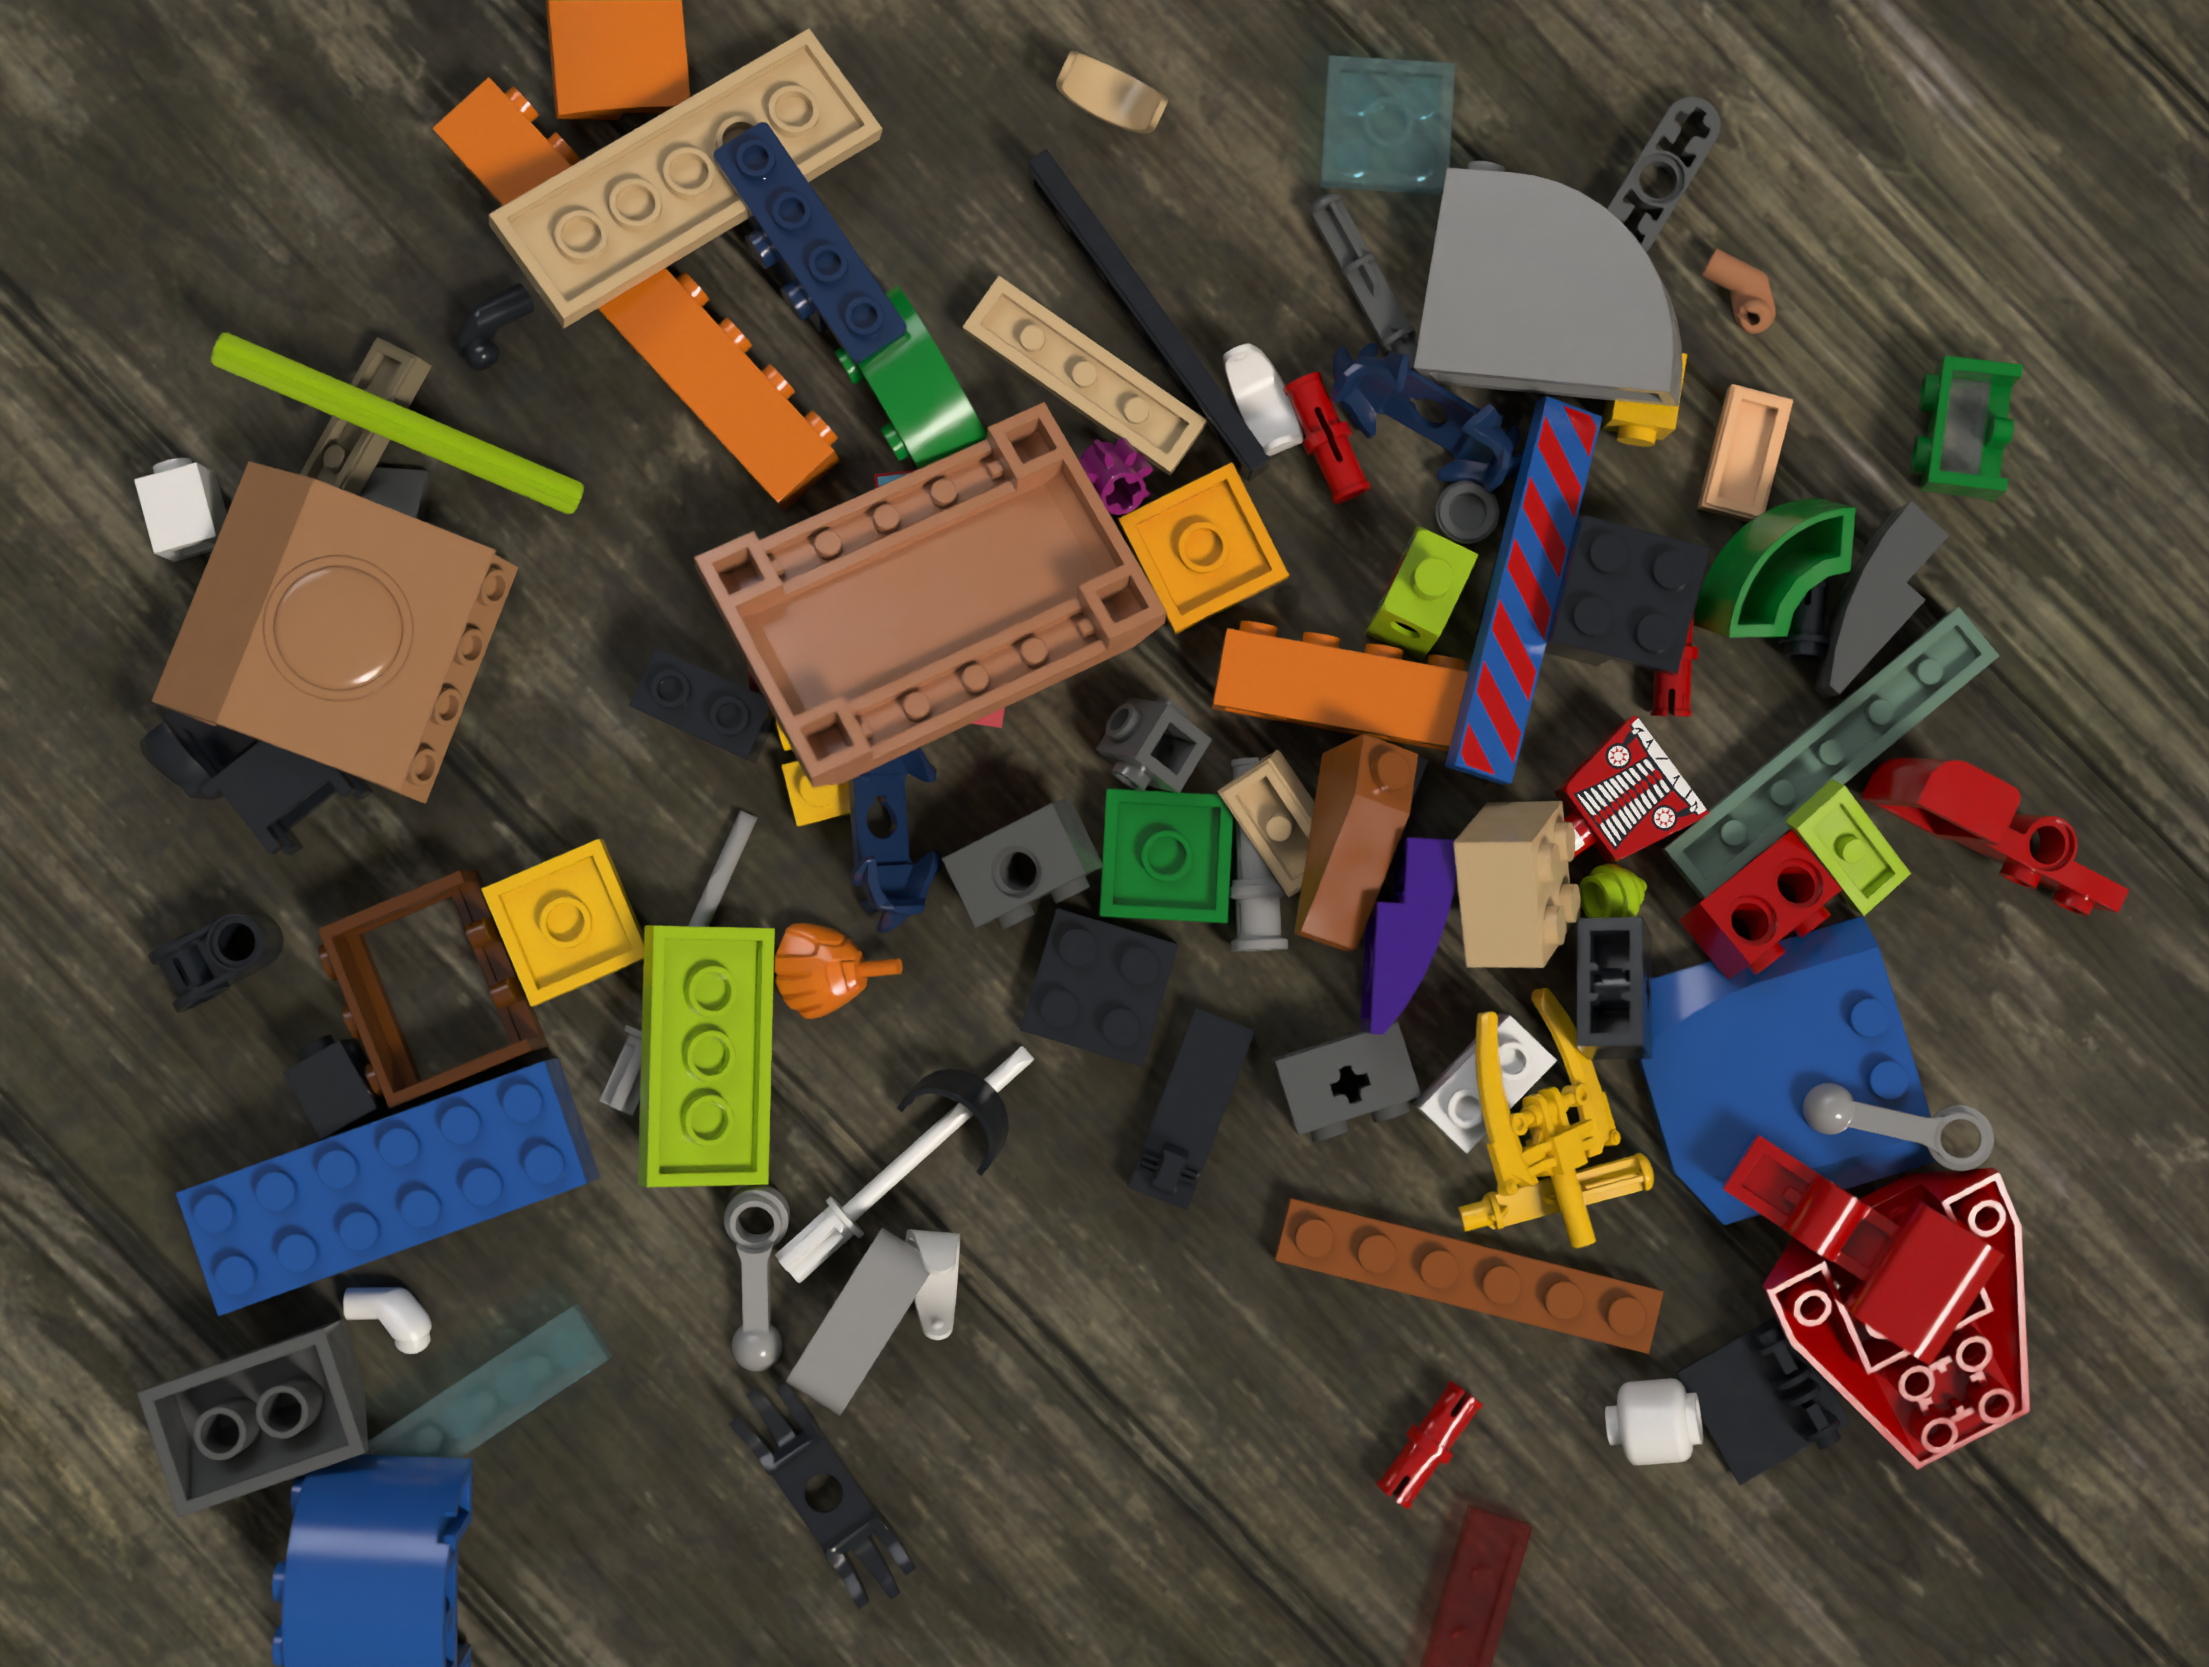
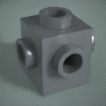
[1096,696,1212,793]

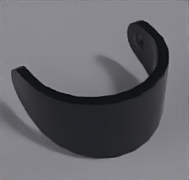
[896,1069,1009,1176]

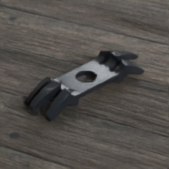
[729,1383,916,1609]

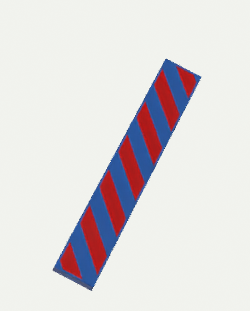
[1445,396,1602,785]

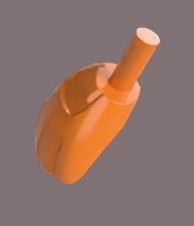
[774,923,903,1020]

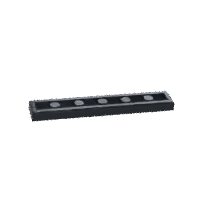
[1028,149,1271,482]

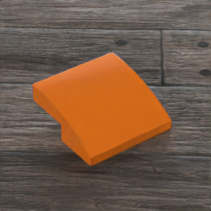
[546,0,690,120]

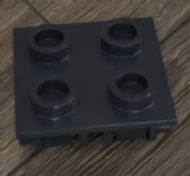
[1675,1316,1851,1485]

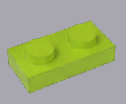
[1785,779,1911,916]

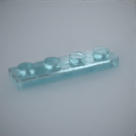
[361,1303,612,1458]

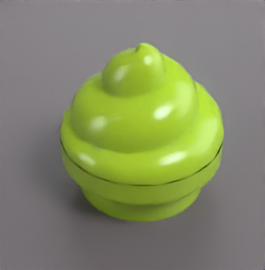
[1579,863,1647,918]

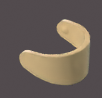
[1056,50,1168,133]

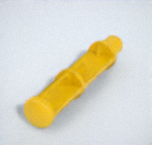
[1458,1153,1654,1232]

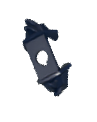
[1331,343,1523,493]
[848,747,943,933]

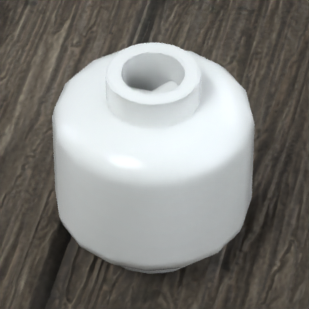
[1605,1378,1703,1465]

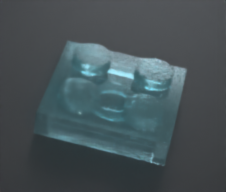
[1320,55,1455,195]

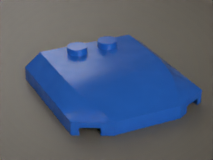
[1636,916,1937,1225]

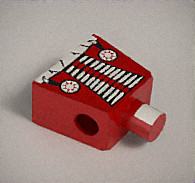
[1554,715,1709,863]

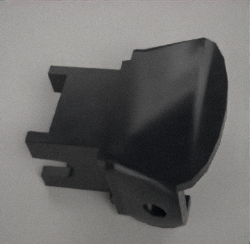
[140,709,373,855]

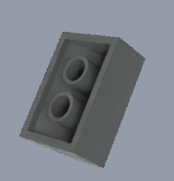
[137,1318,368,1518]

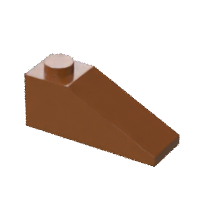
[1294,734,1418,952]

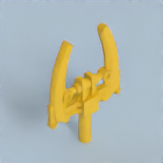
[1475,988,1621,1248]

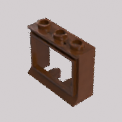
[318,870,549,1109]

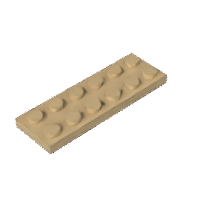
[489,29,883,329]

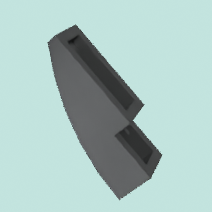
[1814,501,1950,699]

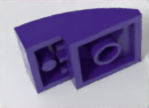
[1359,838,1457,1035]

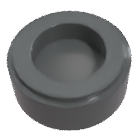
[1433,480,1499,546]

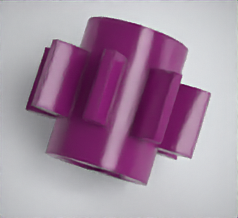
[1078,437,1153,515]

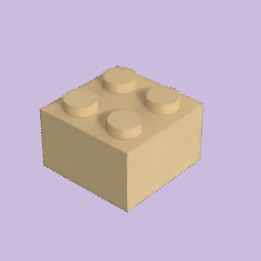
[1454,801,1581,968]

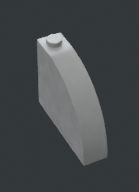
[1414,161,1683,407]

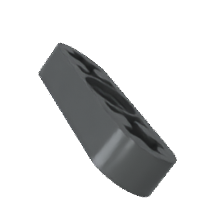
[1607,97,1721,253]

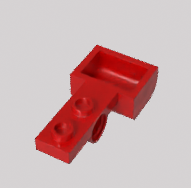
[1861,757,2129,917]
[1722,1133,2005,1365]

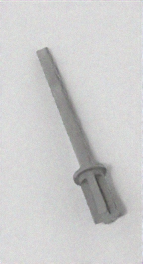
[599,810,757,1116]

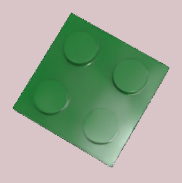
[1100,789,1233,923]

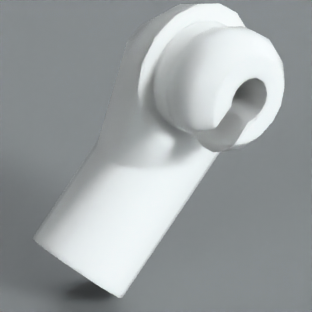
[343,1287,432,1354]

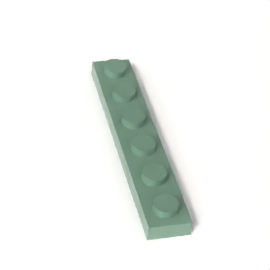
[1660,607,1999,899]

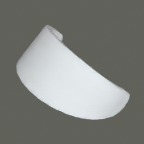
[1223,343,1303,457]
[905,1229,960,1340]

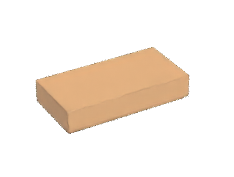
[1697,384,1793,522]

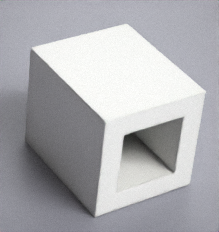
[134,458,227,562]

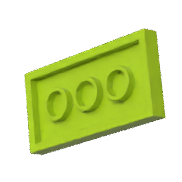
[638,926,775,1187]

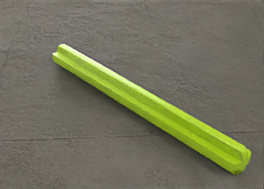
[211,333,584,514]

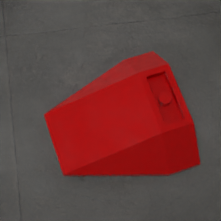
[1762,1167,2030,1470]

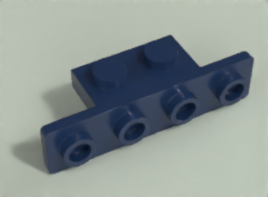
[714,122,907,364]

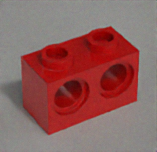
[1679,830,1842,980]

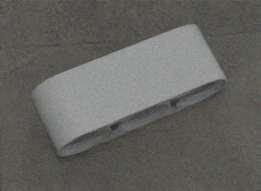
[786,1227,930,1416]

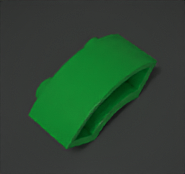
[834,285,987,469]
[1694,498,1856,638]

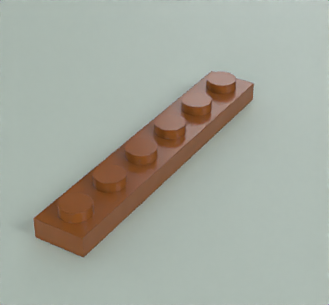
[1274,1196,1664,1354]

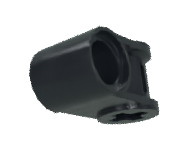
[148,912,284,1013]

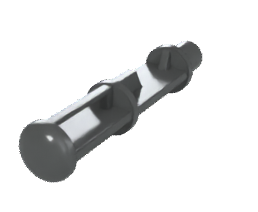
[1308,193,1417,370]

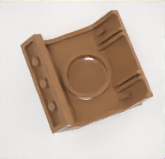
[152,461,518,804]

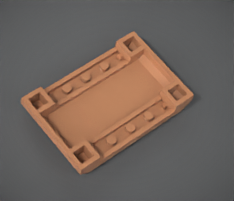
[694,402,1167,788]

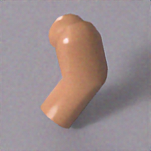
[1701,248,1776,334]

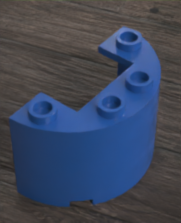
[272,1455,473,1667]

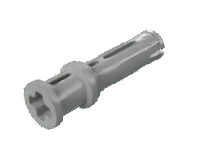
[1229,757,1288,952]

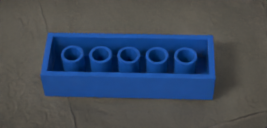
[176,1058,601,1316]

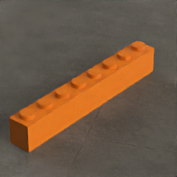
[432,77,840,512]

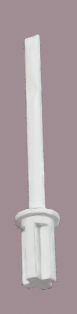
[775,1046,1034,1283]

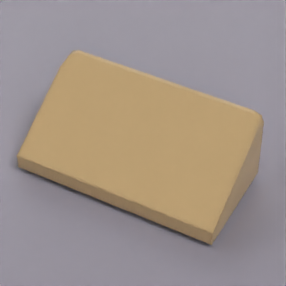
[1218,750,1315,897]

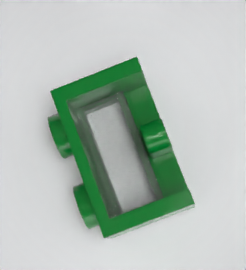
[1910,356,2023,503]

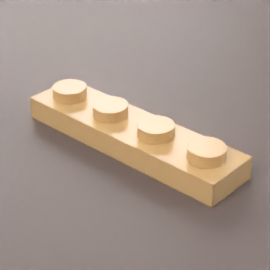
[962,276,1207,476]

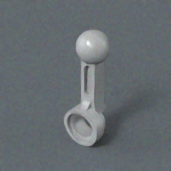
[1803,1083,1994,1171]
[724,1185,790,1372]

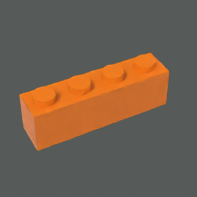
[1211,621,1468,752]

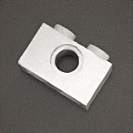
[1412,1013,1557,1154]

